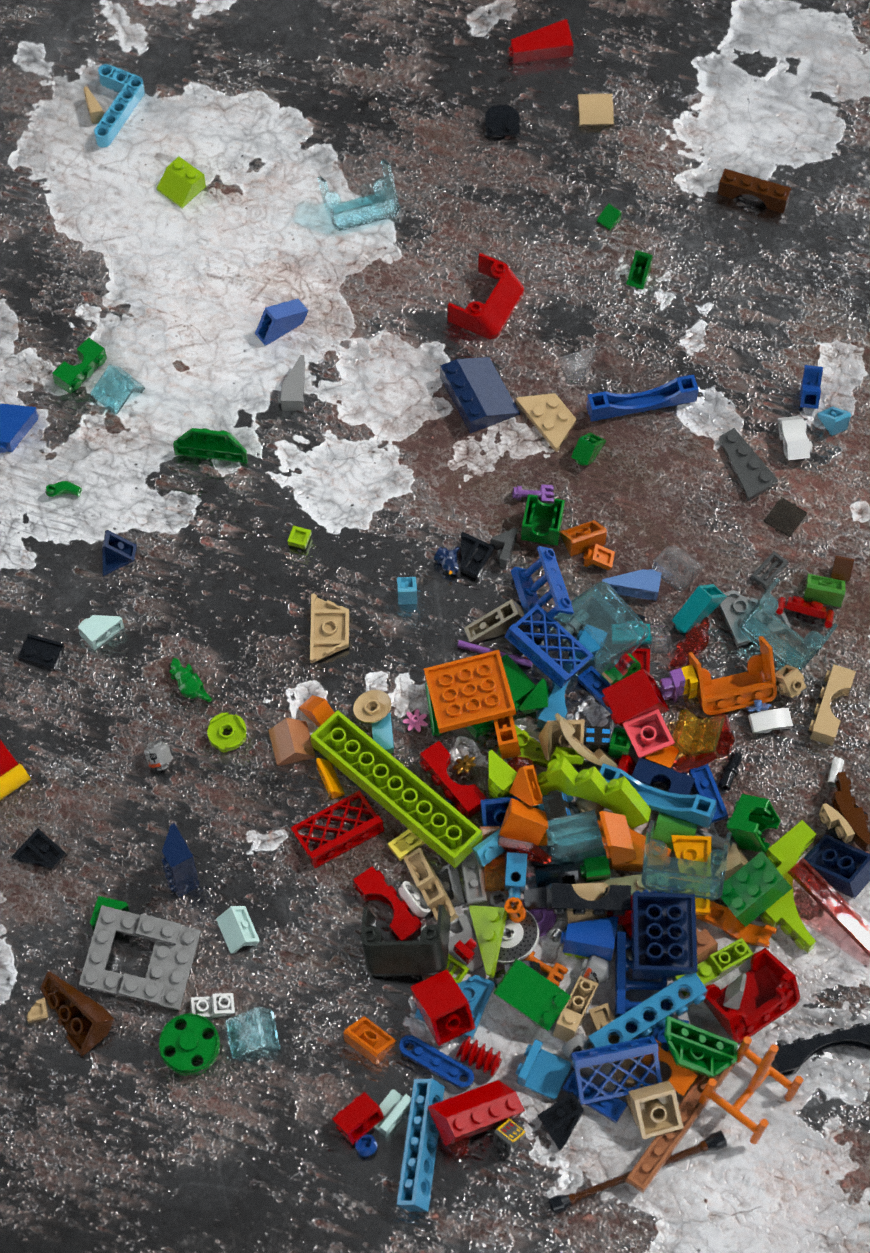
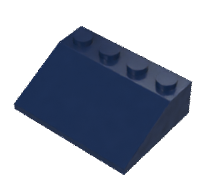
[440,357,520,434]
[631,892,698,979]

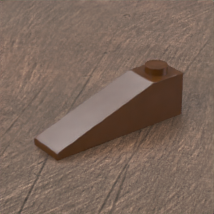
[40,971,115,1056]

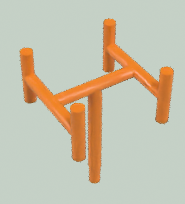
[699,1036,803,1144]

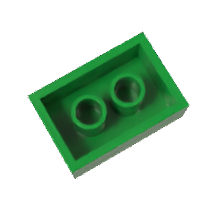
[715,851,793,927]

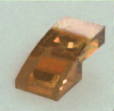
[484,855,505,891]

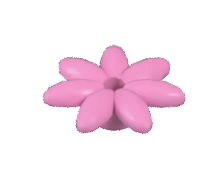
[403,709,428,732]

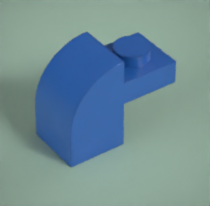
[800,365,823,409]

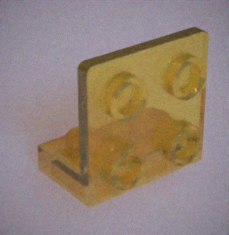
[672,709,725,755]

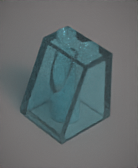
[546,810,606,865]

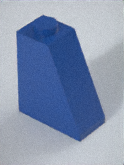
[255,299,309,346]
[0,404,39,453]
[560,916,619,961]

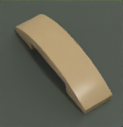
[555,713,618,767]

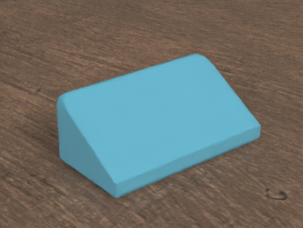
[372,713,394,754]

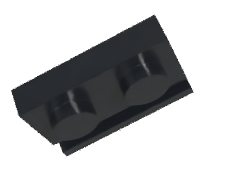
[18,634,65,671]

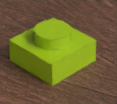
[287,525,311,550]

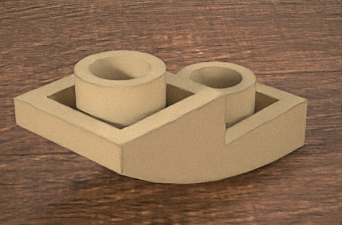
[819,803,855,843]

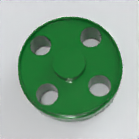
[159,1014,220,1076]

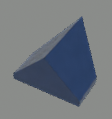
[102,530,137,576]

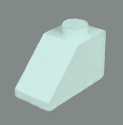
[78,615,124,651]

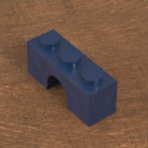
[632,758,695,795]

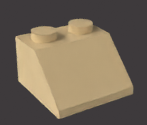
[628,1080,683,1139]

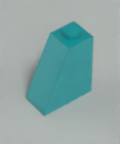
[672,584,727,633]

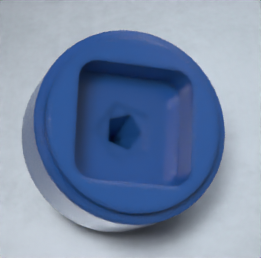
[355,1134,378,1156]

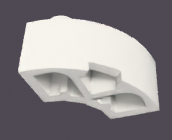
[778,416,812,460]

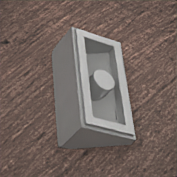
[723,973,747,1010]

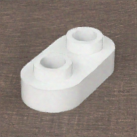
[398,881,431,918]

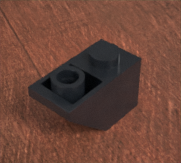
[535,863,579,888]

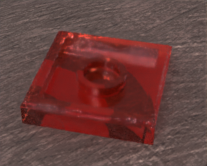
[497,837,552,864]

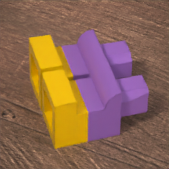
[659,665,699,703]

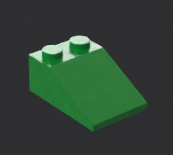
[493,958,571,1031]

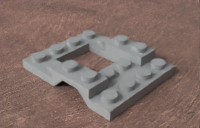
[79,906,201,1011]

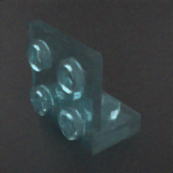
[90,364,145,414]
[226,1006,280,1059]

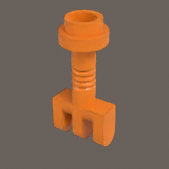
[521,951,568,987]

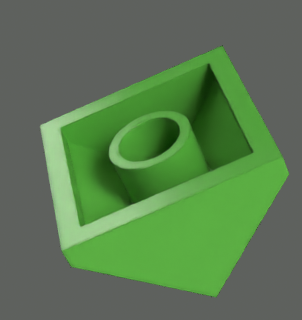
[803,574,846,607]
[652,812,697,853]

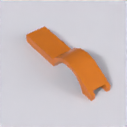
[696,901,777,948]

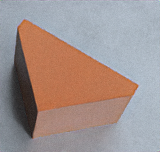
[299,695,335,727]
[509,765,544,806]

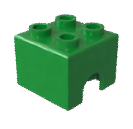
[521,494,565,546]
[726,794,781,854]

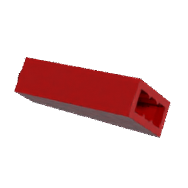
[508,19,574,64]

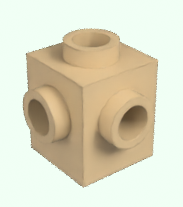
[775,665,806,698]

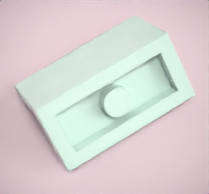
[216,906,260,954]
[374,1089,411,1138]

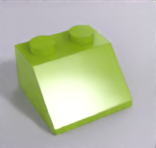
[157,156,206,208]
[488,749,517,799]

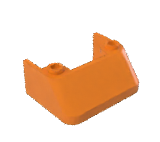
[688,636,777,715]

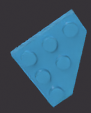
[415,975,495,1040]

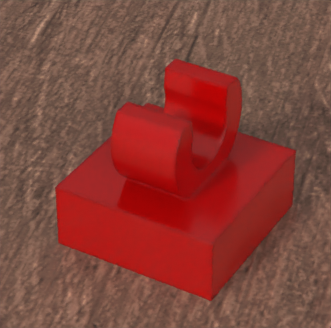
[615,755,636,776]
[453,938,477,964]

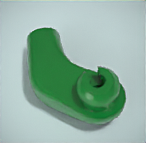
[45,481,82,497]

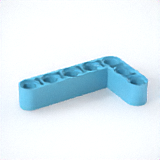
[94,64,145,148]

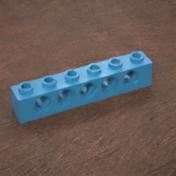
[588,973,708,1048]
[397,1078,445,1212]

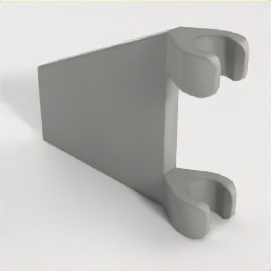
[448,915,484,972]

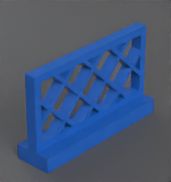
[504,604,594,688]
[571,1036,662,1105]

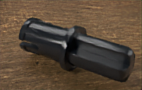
[718,752,742,791]

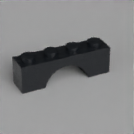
[547,883,632,916]

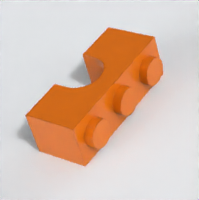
[634,1039,698,1096]

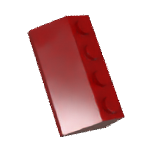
[427,1080,525,1146]

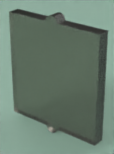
[764,497,807,537]

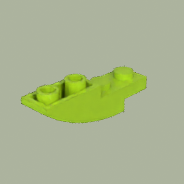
[673,938,754,997]

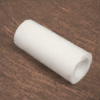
[827,758,844,787]

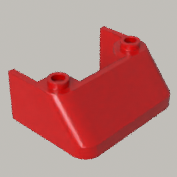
[447,253,524,339]

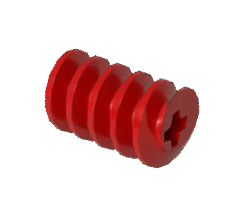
[456,1036,502,1078]

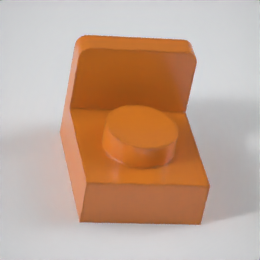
[583,543,615,570]

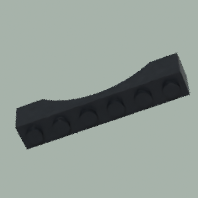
[771,1023,870,1076]

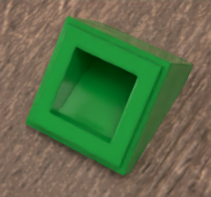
[597,204,622,231]

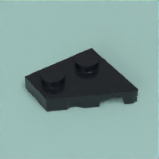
[461,532,495,579]
[11,828,68,870]
[537,1092,585,1151]

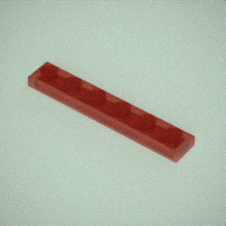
[788,858,870,956]

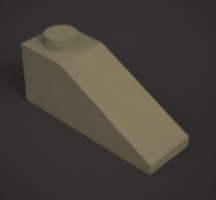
[464,599,525,644]

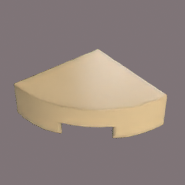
[27,998,49,1024]

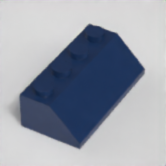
[161,823,200,898]

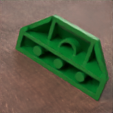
[173,428,248,463]
[665,1016,738,1078]

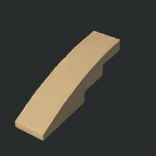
[404,847,458,922]

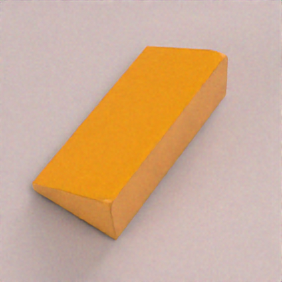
[316,758,345,800]

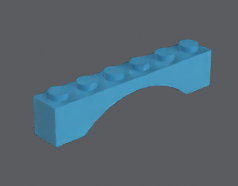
[536,625,608,729]
[600,764,716,828]

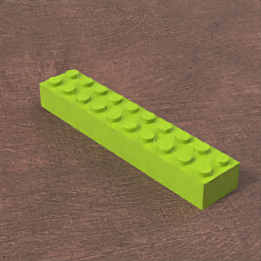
[310,710,483,868]

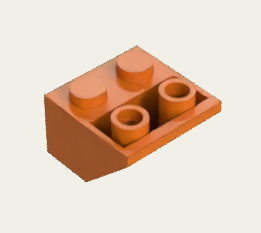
[597,811,637,865]

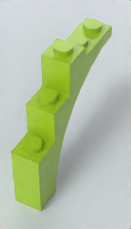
[537,756,651,829]
[760,820,816,953]

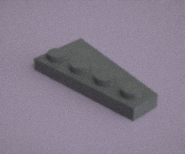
[719,428,779,502]

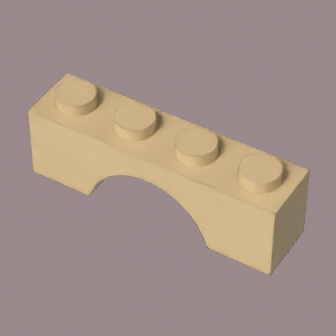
[808,664,856,746]

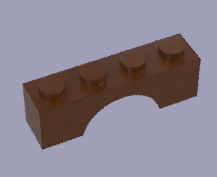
[717,168,791,214]

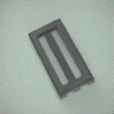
[750,551,789,590]

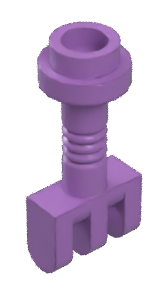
[512,485,554,504]

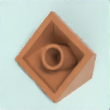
[268,718,315,766]

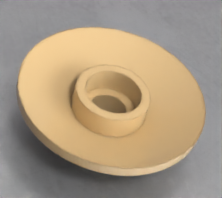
[353,690,392,723]

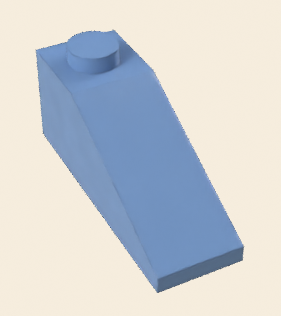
[601,569,662,601]

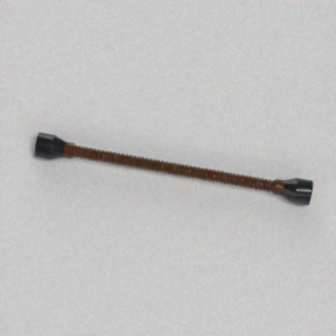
[548,1130,727,1215]

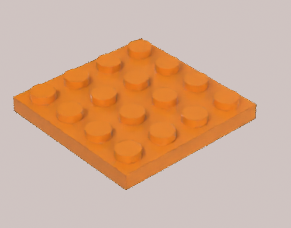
[424,650,516,733]

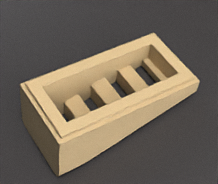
[83,86,104,124]

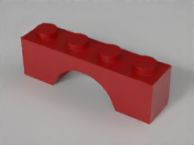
[419,741,487,819]
[353,866,422,941]

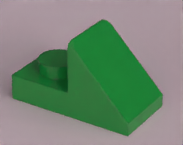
[608,727,631,759]

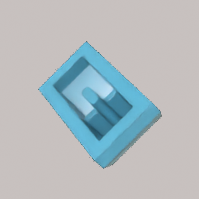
[817,407,851,436]
[397,577,417,605]

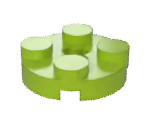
[207,713,247,752]

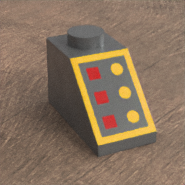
[493,1119,526,1157]

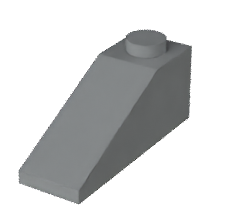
[278,355,305,411]

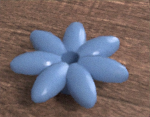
[746,700,772,712]

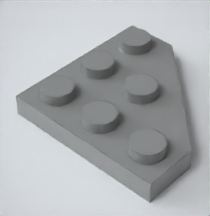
[718,590,791,647]

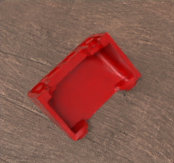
[703,948,800,1043]

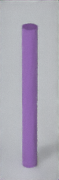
[457,640,533,668]

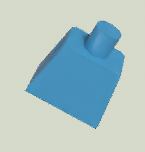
[504,852,527,899]

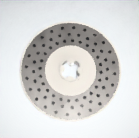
[497,906,539,964]

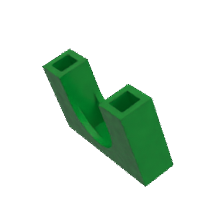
[466,654,536,739]

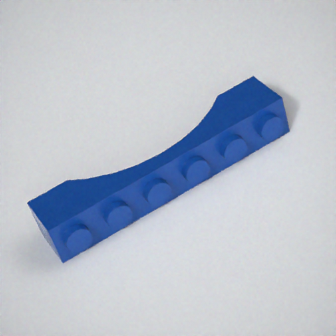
[586,375,699,422]

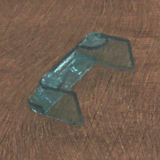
[318,159,400,231]
[739,578,838,671]
[641,820,732,900]

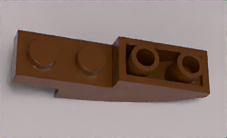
[831,772,870,852]

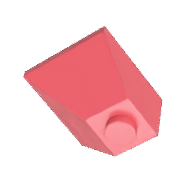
[622,709,675,759]

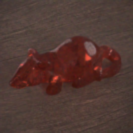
[670,617,710,667]

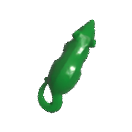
[169,658,213,703]

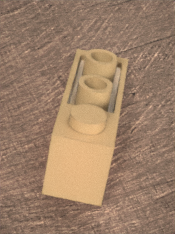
[553,976,599,1042]

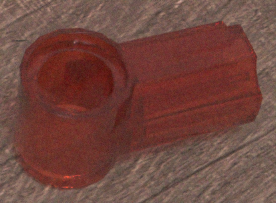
[711,713,735,756]

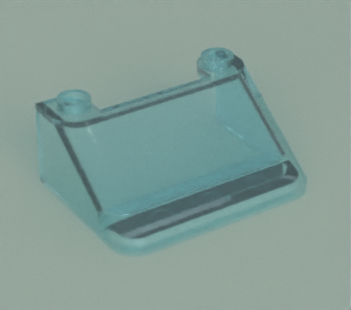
[554,582,649,671]

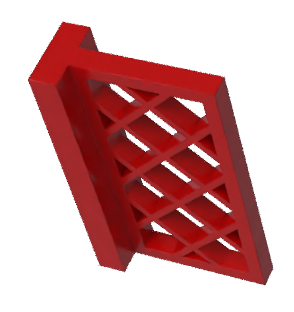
[290,790,384,868]

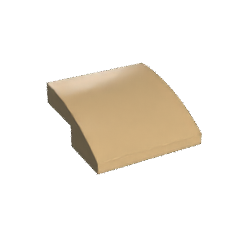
[578,94,614,126]
[566,883,607,924]

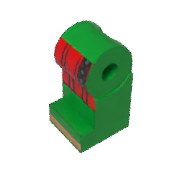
[601,654,641,685]

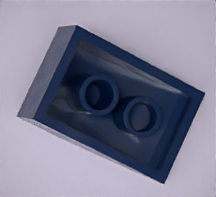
[802,834,870,899]

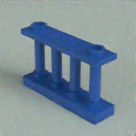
[511,546,574,634]
[615,932,671,1017]

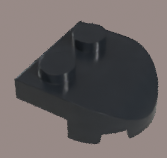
[484,104,520,138]

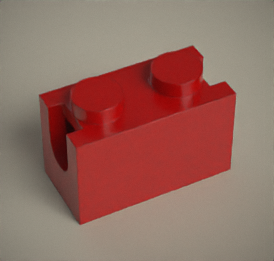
[332,1092,385,1145]

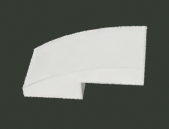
[748,708,793,734]
[190,993,235,1019]

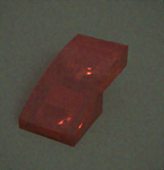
[672,748,717,770]

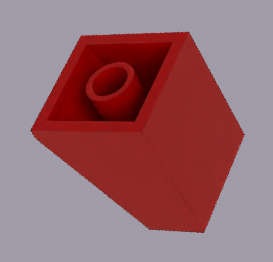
[602,668,669,728]
[410,969,475,1046]

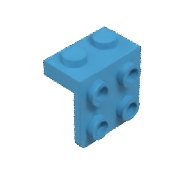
[515,1039,571,1100]

